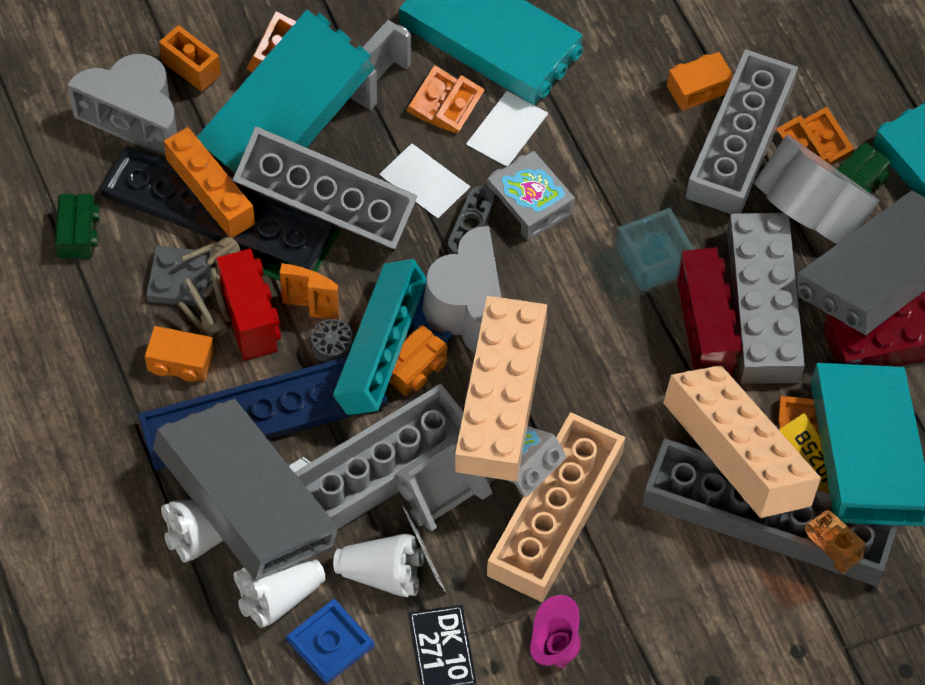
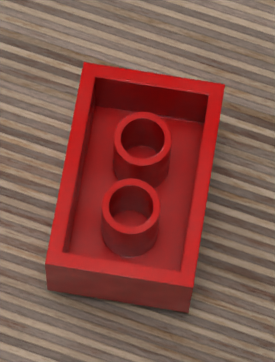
[216,249,281,361]

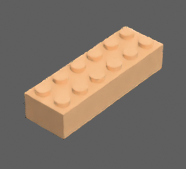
[455,296,547,482]
[663,365,821,518]
[487,412,626,603]

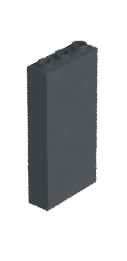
[797,190,925,335]
[153,398,339,581]

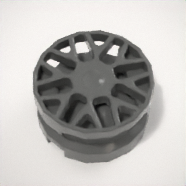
[311,319,353,364]

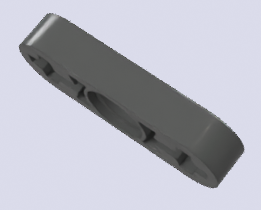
[448,186,494,255]

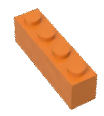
[164,127,255,238]

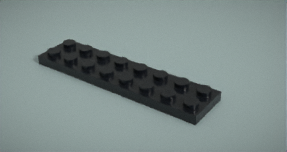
[100,145,334,270]

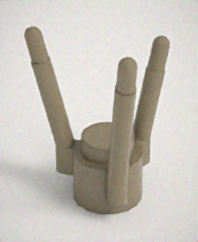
[181,237,240,298]
[178,268,231,339]

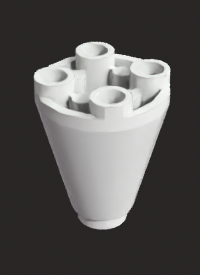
[161,500,223,562]
[333,534,424,597]
[234,559,325,628]

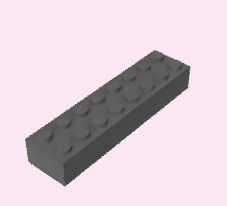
[642,438,898,587]

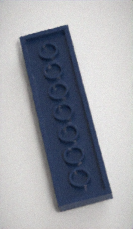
[138,357,388,471]

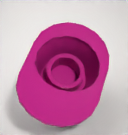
[530,595,581,668]

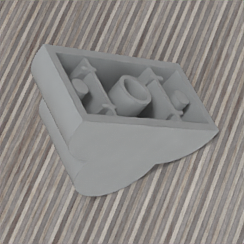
[68,54,177,158]
[754,135,880,244]
[423,226,501,353]

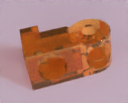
[805,510,866,574]

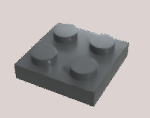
[146,246,214,307]

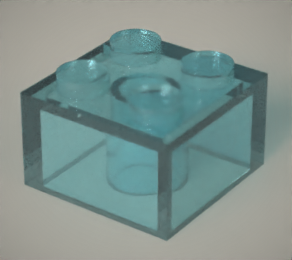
[615,208,694,291]

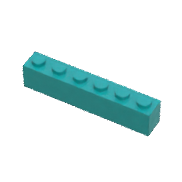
[333,259,426,415]

